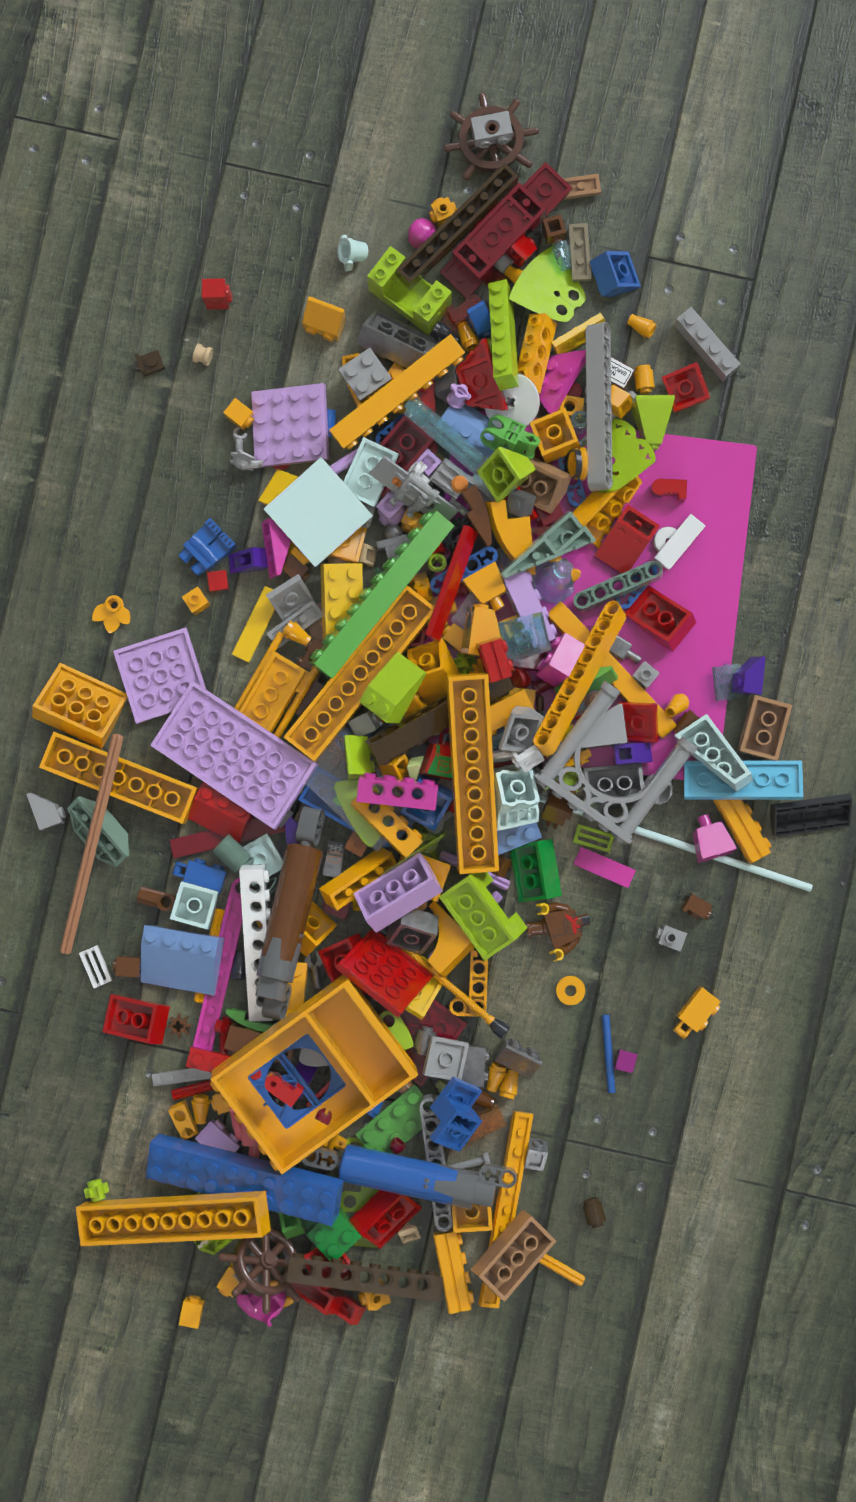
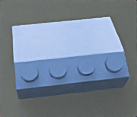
[141,925,225,995]

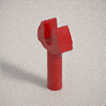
[214,1016,232,1054]

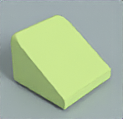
[407,756,424,782]

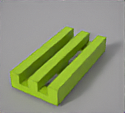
[572,824,614,853]

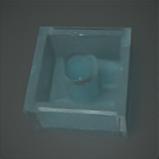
[498,612,551,660]

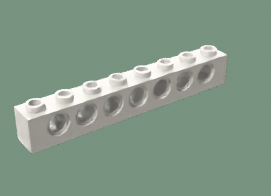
[239,865,273,1021]

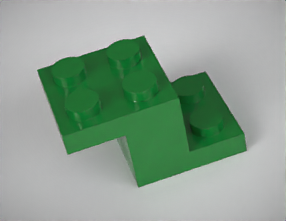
[302,1206,362,1262]

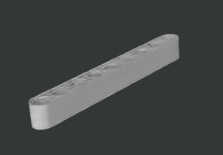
[586,322,613,492]

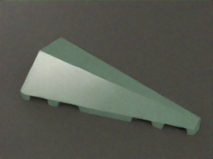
[499,511,596,578]

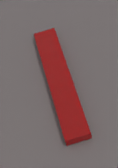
[425,525,478,642]

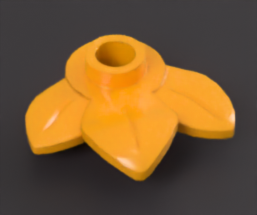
[92,595,131,633]

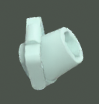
[337,235,368,272]

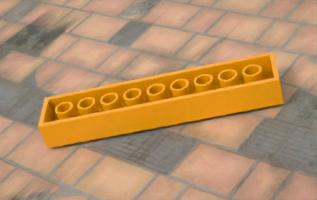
[284,586,434,762]
[446,673,499,874]
[76,1191,271,1246]

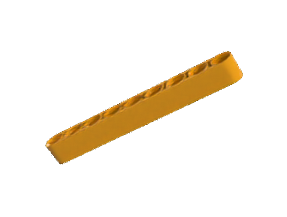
[533,601,626,756]
[548,601,677,739]

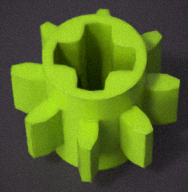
[453,653,477,674]
[83,1178,109,1202]

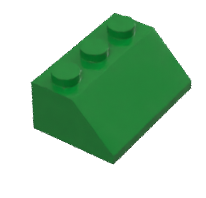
[510,839,562,903]

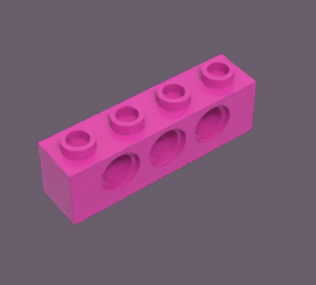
[356,773,438,811]

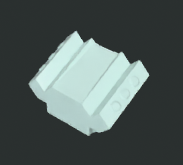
[493,764,540,831]

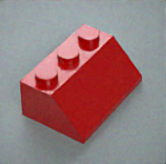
[188,781,254,844]
[350,1190,422,1249]

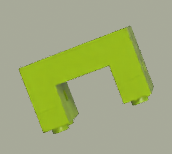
[367,246,452,335]
[439,872,527,961]

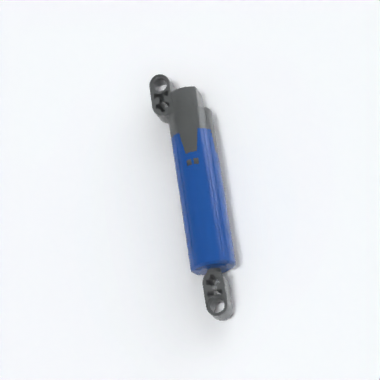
[302,1144,517,1210]

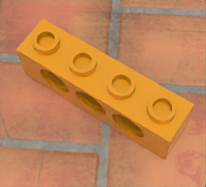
[517,313,557,394]
[351,788,423,859]

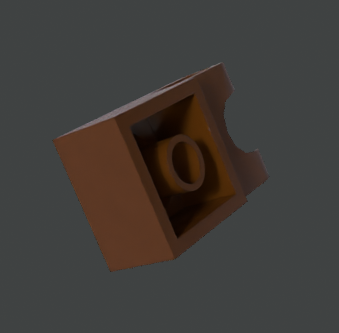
[224,1022,295,1064]

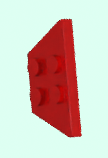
[456,338,508,411]

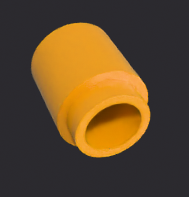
[634,365,655,395]

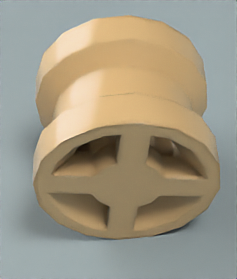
[193,343,213,366]

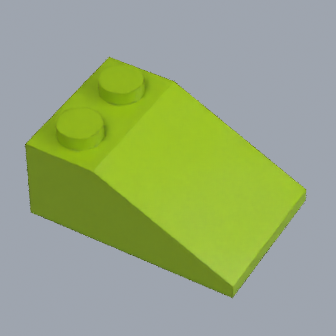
[359,652,426,723]

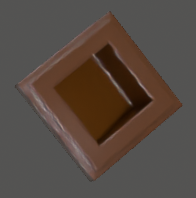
[491,855,512,878]

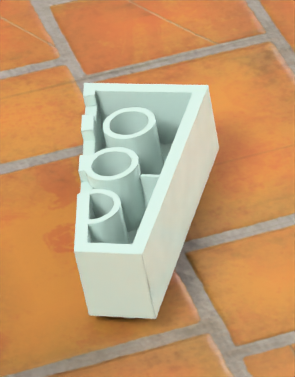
[674,714,753,791]

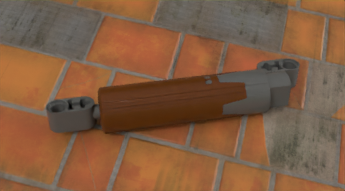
[255,807,325,1021]

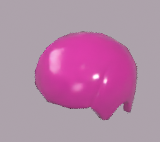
[408,218,436,249]

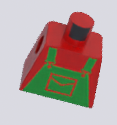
[419,734,452,780]

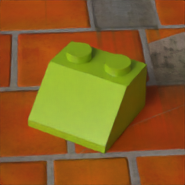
[344,735,375,780]

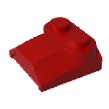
[661,362,711,413]

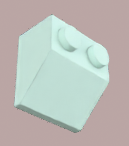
[170,882,219,930]

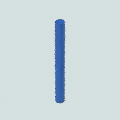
[602,1014,615,1093]

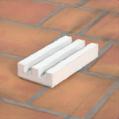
[79,945,113,988]

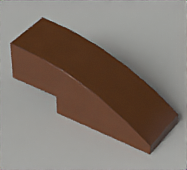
[461,485,491,547]

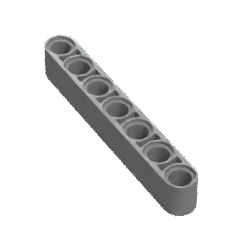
[420,1094,453,1231]

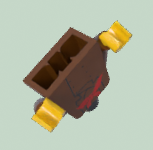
[536,902,591,962]

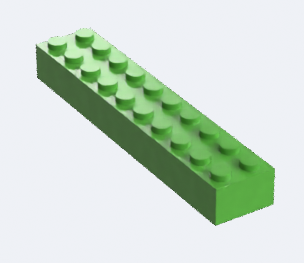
[309,511,454,679]

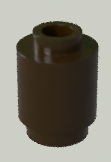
[583,1197,606,1228]

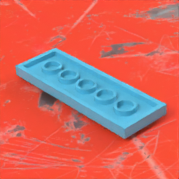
[684,761,803,800]

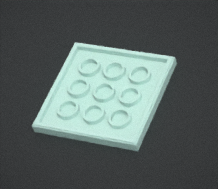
[264,457,373,567]

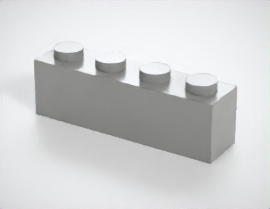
[674,307,741,382]

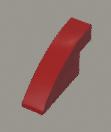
[291,1271,366,1325]

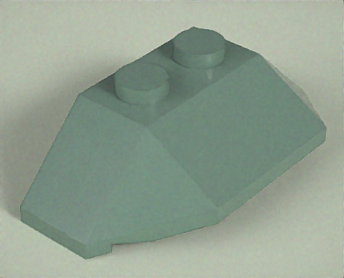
[67,796,129,867]

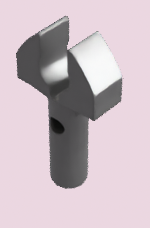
[304,952,323,989]

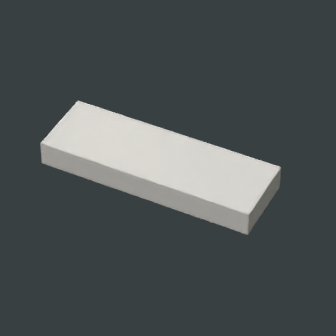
[654,514,705,571]

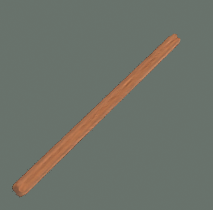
[60,734,123,955]

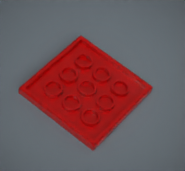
[335,929,434,1018]

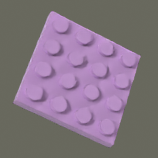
[251,383,329,468]
[113,628,207,724]

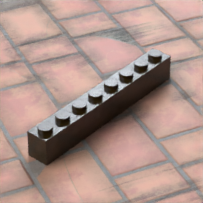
[396,163,518,290]
[365,677,514,765]

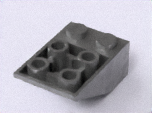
[494,1037,543,1079]

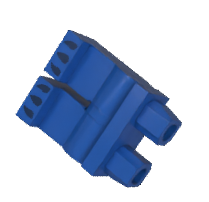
[178,518,237,576]

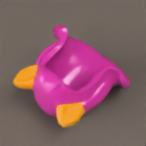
[236,1280,294,1327]

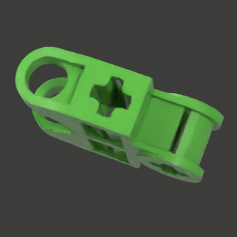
[480,415,540,460]

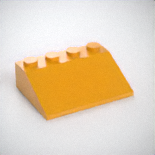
[32,663,128,749]

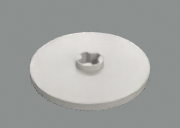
[485,373,540,431]

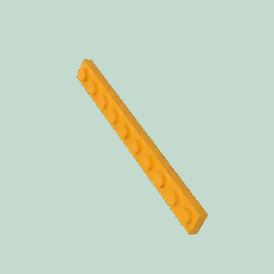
[478,1111,534,1308]

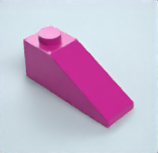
[261,518,291,579]

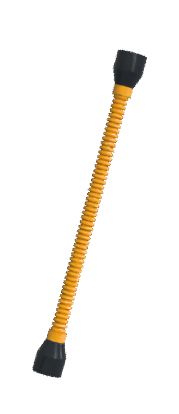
[370,926,511,1039]

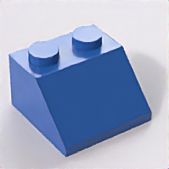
[589,251,641,297]
[400,775,453,831]

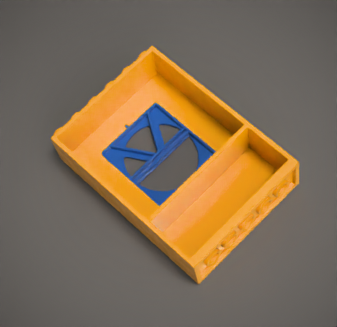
[210,975,418,1174]

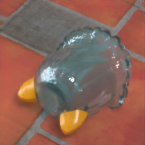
[532,556,581,603]

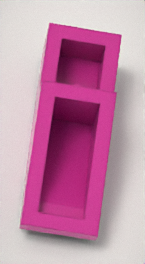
[573,847,636,888]

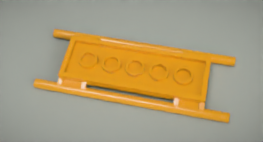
[234,631,319,738]

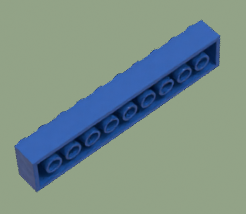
[146,1133,344,1226]

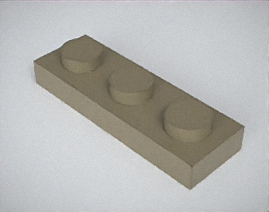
[568,223,591,282]

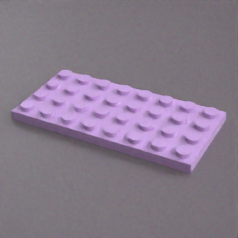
[151,681,318,830]

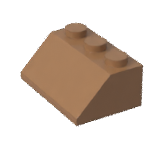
[520,453,572,514]

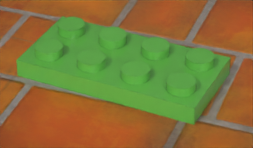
[355,1083,432,1154]

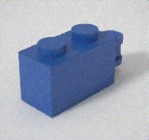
[172,858,228,894]

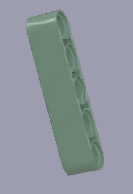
[573,561,663,612]

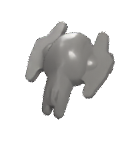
[230,427,264,471]

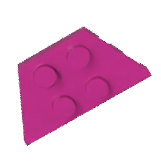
[539,350,586,414]

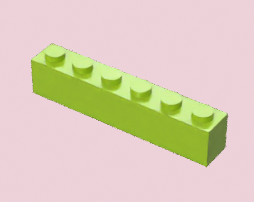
[488,279,519,391]

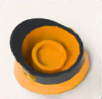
[564,447,588,481]

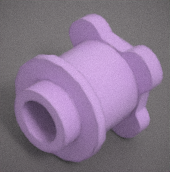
[446,384,471,409]

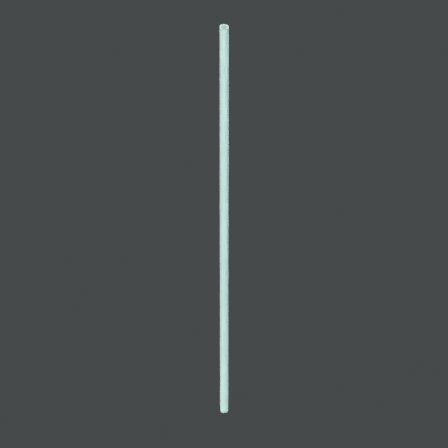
[538,793,813,892]

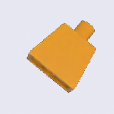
[463,562,506,612]

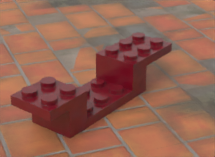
[440,162,573,299]

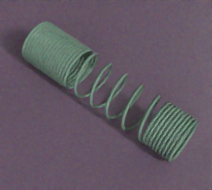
[212,834,277,906]

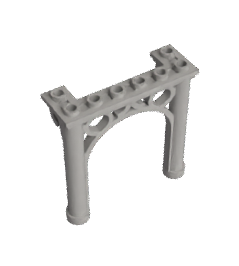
[532,681,698,844]

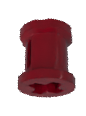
[531,679,555,697]

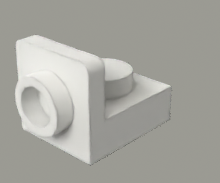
[409,461,432,489]
[511,745,545,773]

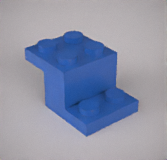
[430,1077,482,1152]

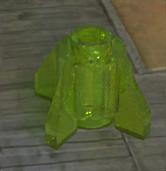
[416,824,447,859]

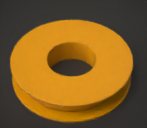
[556,976,585,1005]

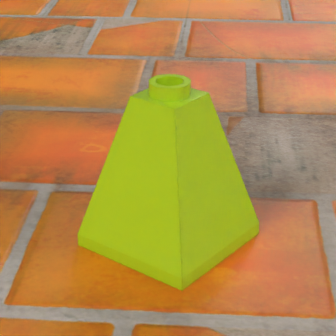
[631,395,675,450]
[476,447,536,503]

